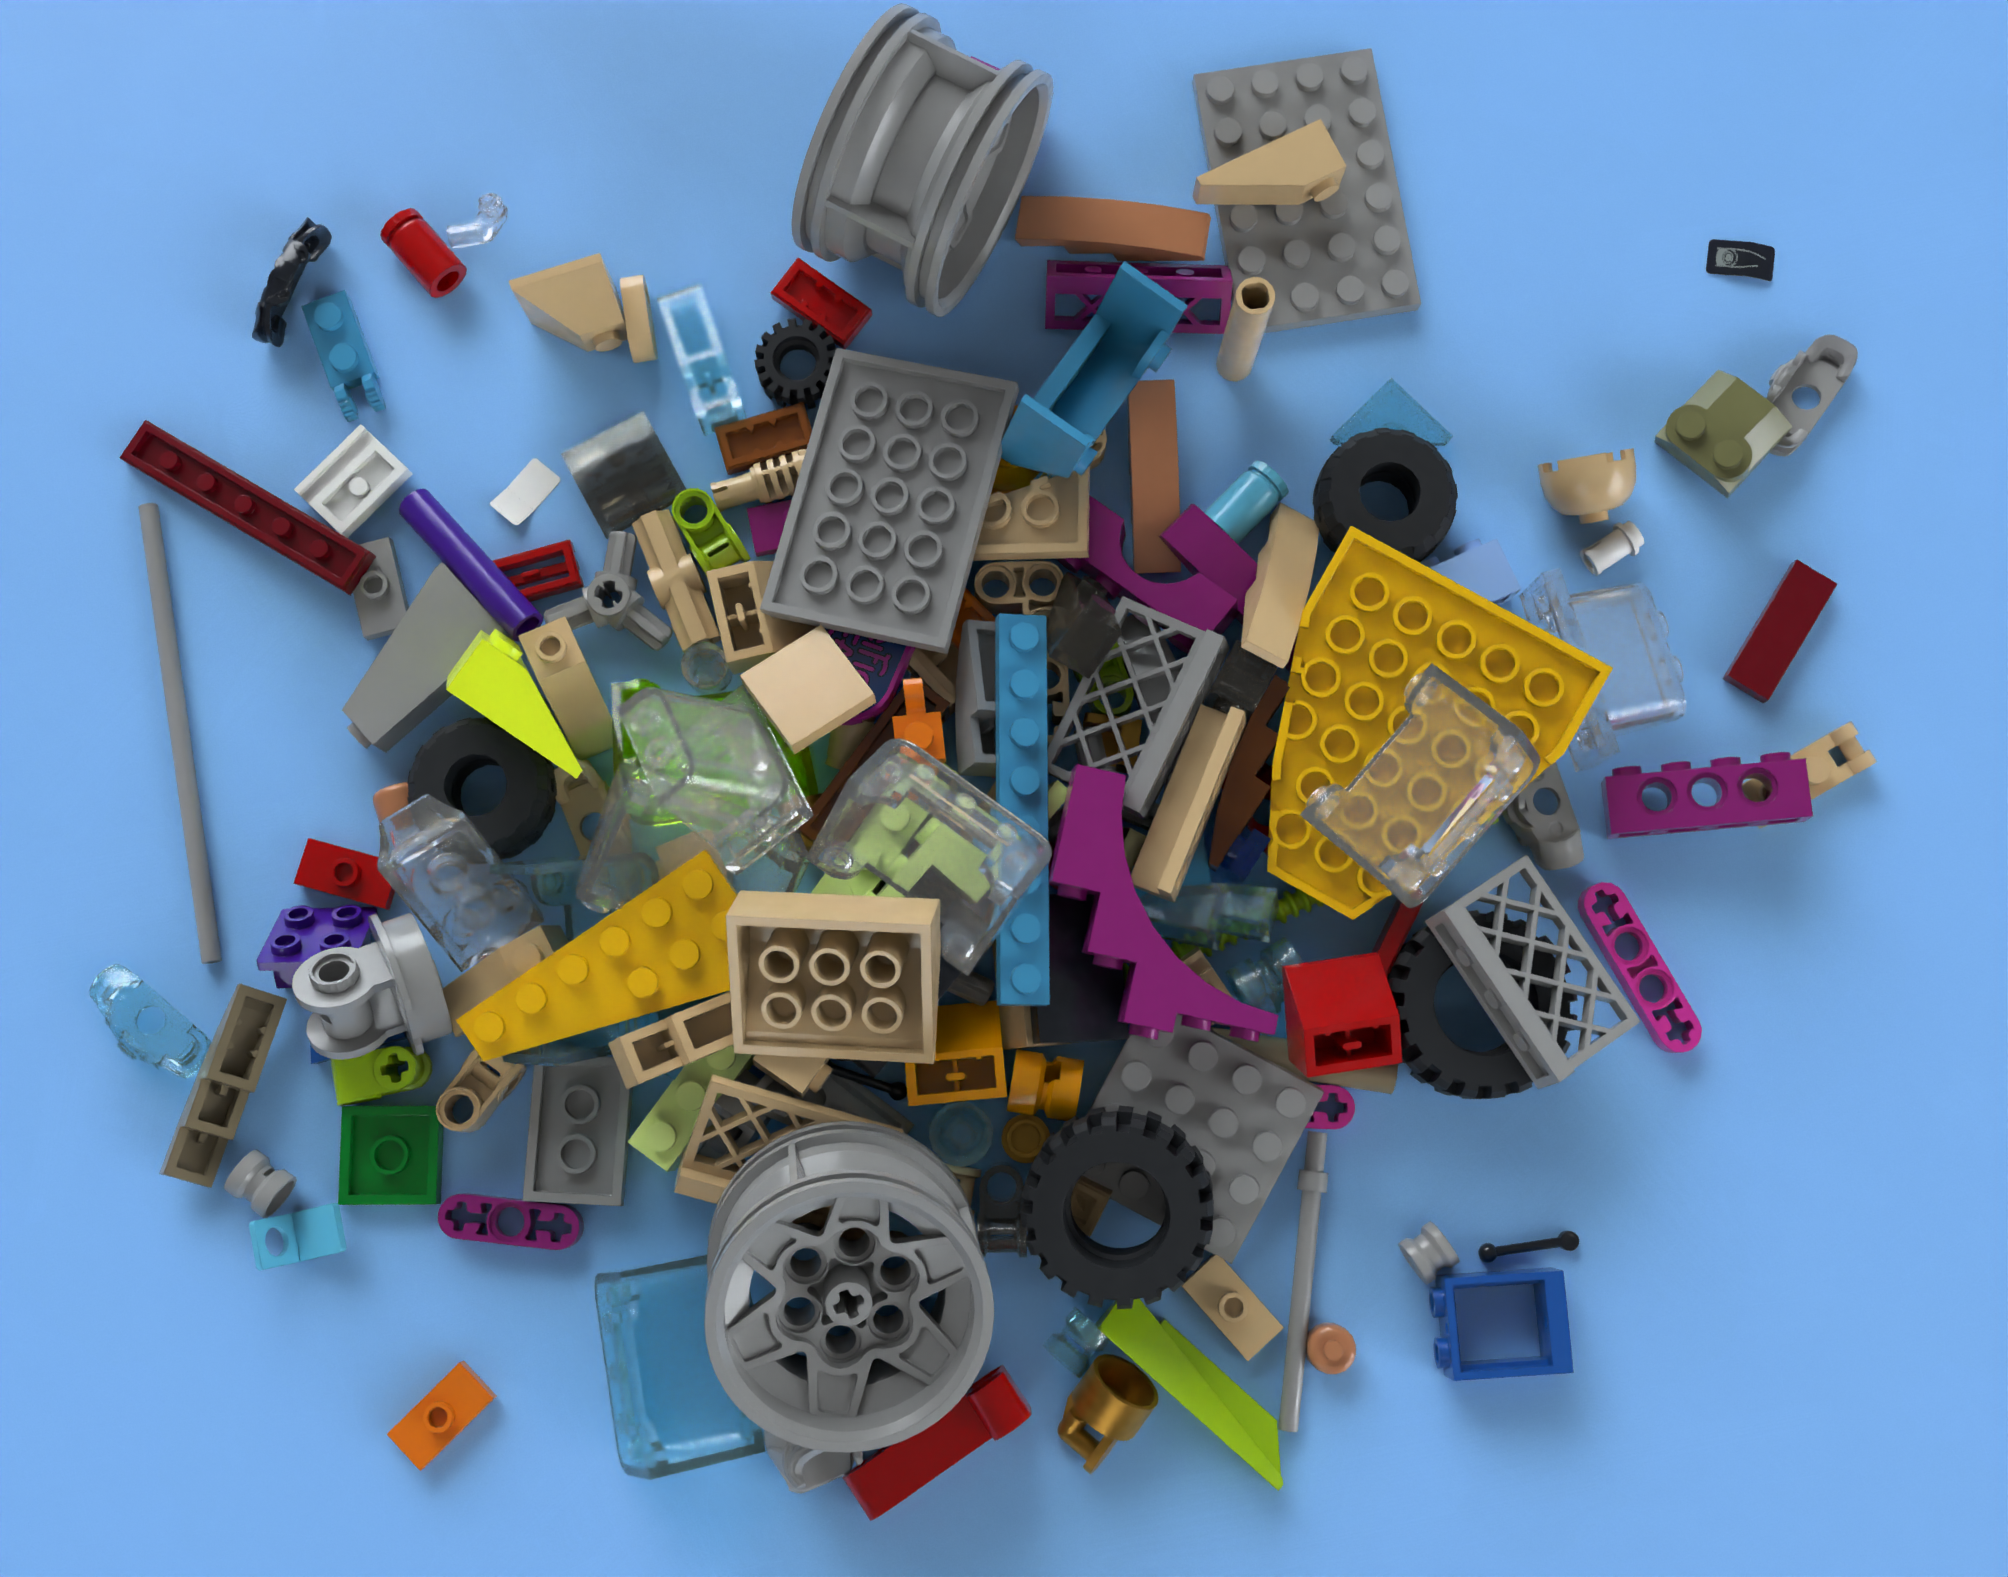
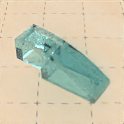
[657,284,747,436]
[1139,883,1279,950]

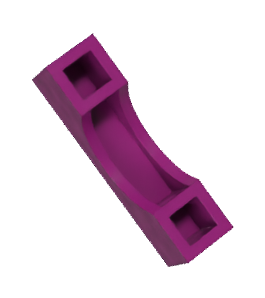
[1057,495,1238,654]

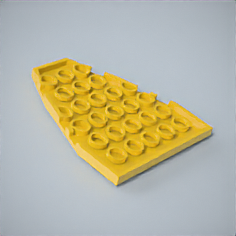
[1267,526,1613,920]

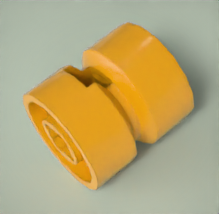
[1006,1049,1084,1121]

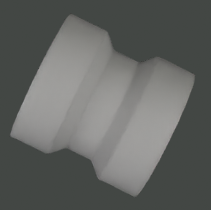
[224,1150,297,1218]

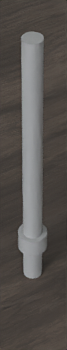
[1278,1131,1328,1432]

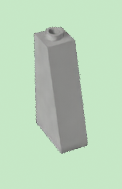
[342,562,514,752]

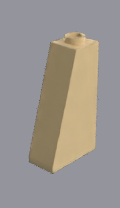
[518,616,623,760]

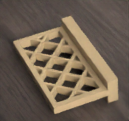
[674,1074,903,1241]

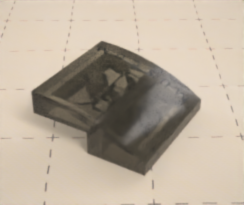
[561,411,686,539]

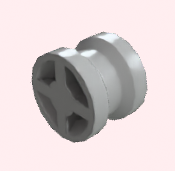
[1398,1221,1460,1285]

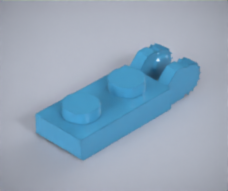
[301,290,386,422]

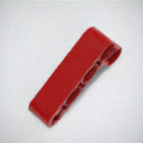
[842,1365,1032,1521]

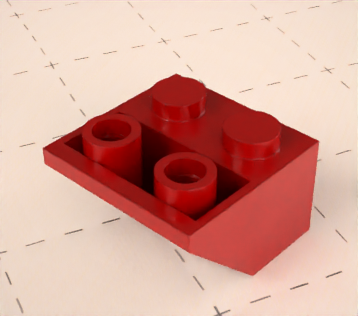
[1282,952,1402,1078]

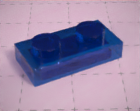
[1220,828,1271,892]

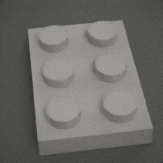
[522,1053,633,1206]

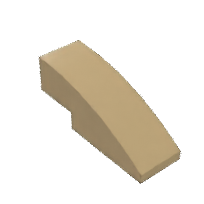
[608,992,733,1090]

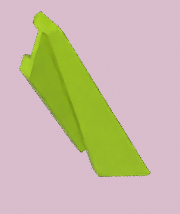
[1095,1299,1283,1491]

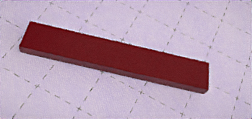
[119,420,376,596]

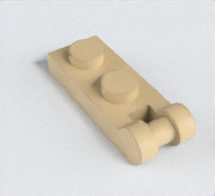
[1742,721,1877,829]

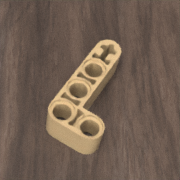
[974,561,1070,747]

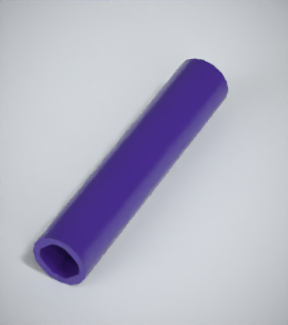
[399,489,543,642]

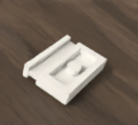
[294,424,413,538]

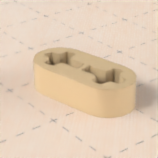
[620,275,658,363]

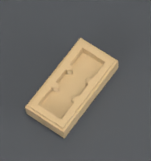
[1182,1254,1284,1361]

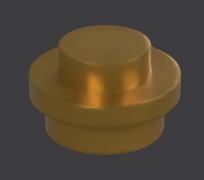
[1002,1114,1050,1163]

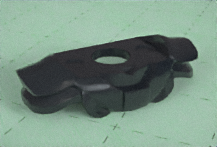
[252,217,332,347]

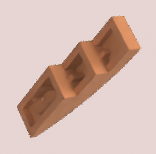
[1015,196,1211,261]
[1127,379,1181,573]

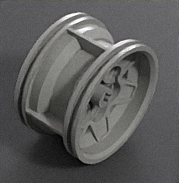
[792,3,1053,317]
[704,1121,994,1453]

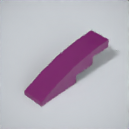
[1159,504,1299,673]

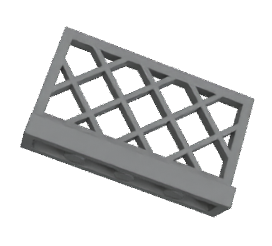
[1048,596,1230,821]
[1425,855,1641,1089]

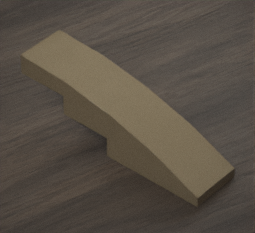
[159,984,287,1188]

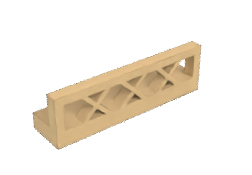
[1131,704,1247,903]

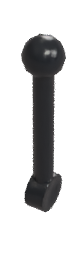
[827,1060,907,1101]
[1478,1231,1579,1263]

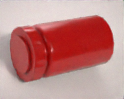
[380,208,467,298]

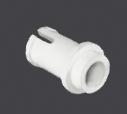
[1580,521,1644,576]

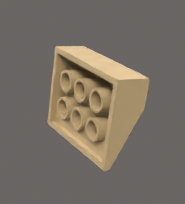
[726,890,941,1064]

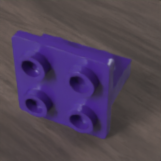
[256,905,378,989]

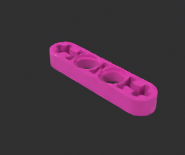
[1578,882,1702,1053]

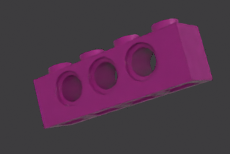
[1601,752,1813,839]

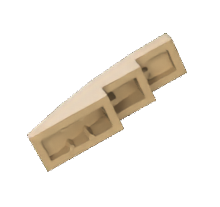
[1241,502,1319,669]

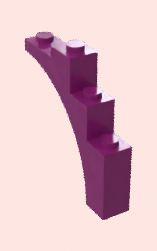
[1049,764,1279,1042]

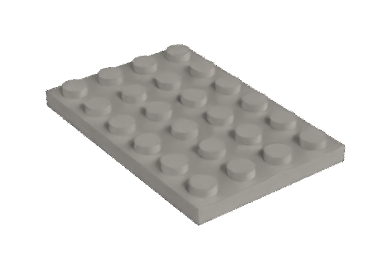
[1192,48,1421,333]
[760,348,1019,654]

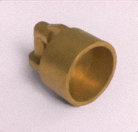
[1057,1354,1158,1474]

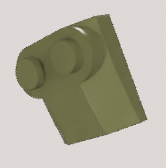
[1654,370,1792,498]

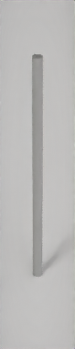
[138,503,222,964]

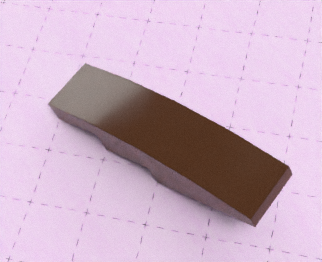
[1208,675,1290,872]

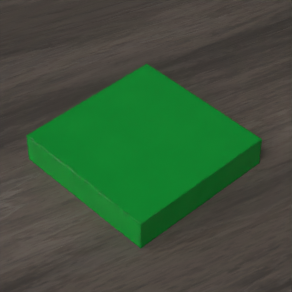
[338,1106,443,1205]

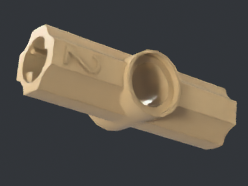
[632,509,721,654]

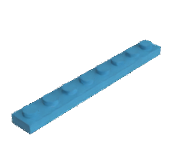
[995,613,1050,1006]

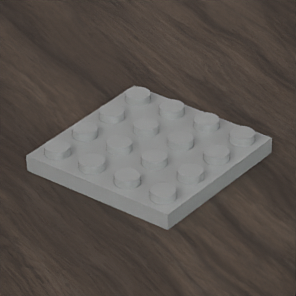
[1082,1015,1324,1264]

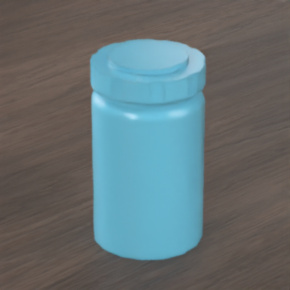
[1204,460,1289,544]

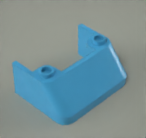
[1001,261,1188,478]

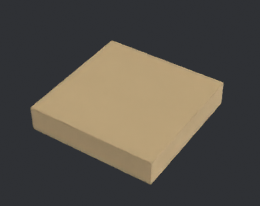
[740,625,876,755]

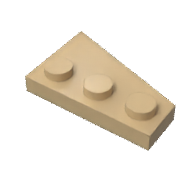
[973,467,1090,561]

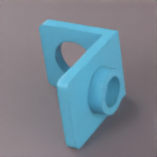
[249,1203,347,1271]

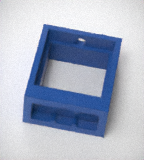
[1429,1267,1574,1381]

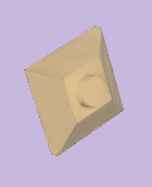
[509,253,628,352]

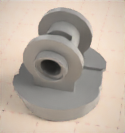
[292,913,452,1059]

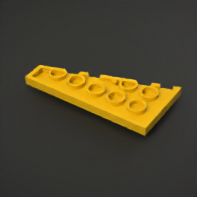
[456,849,738,1061]

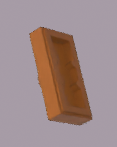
[714,402,812,475]

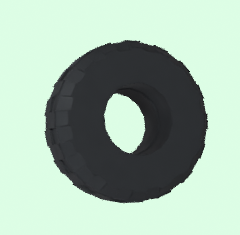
[1312,428,1458,563]
[407,717,557,863]

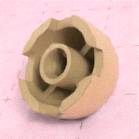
[1538,448,1636,524]

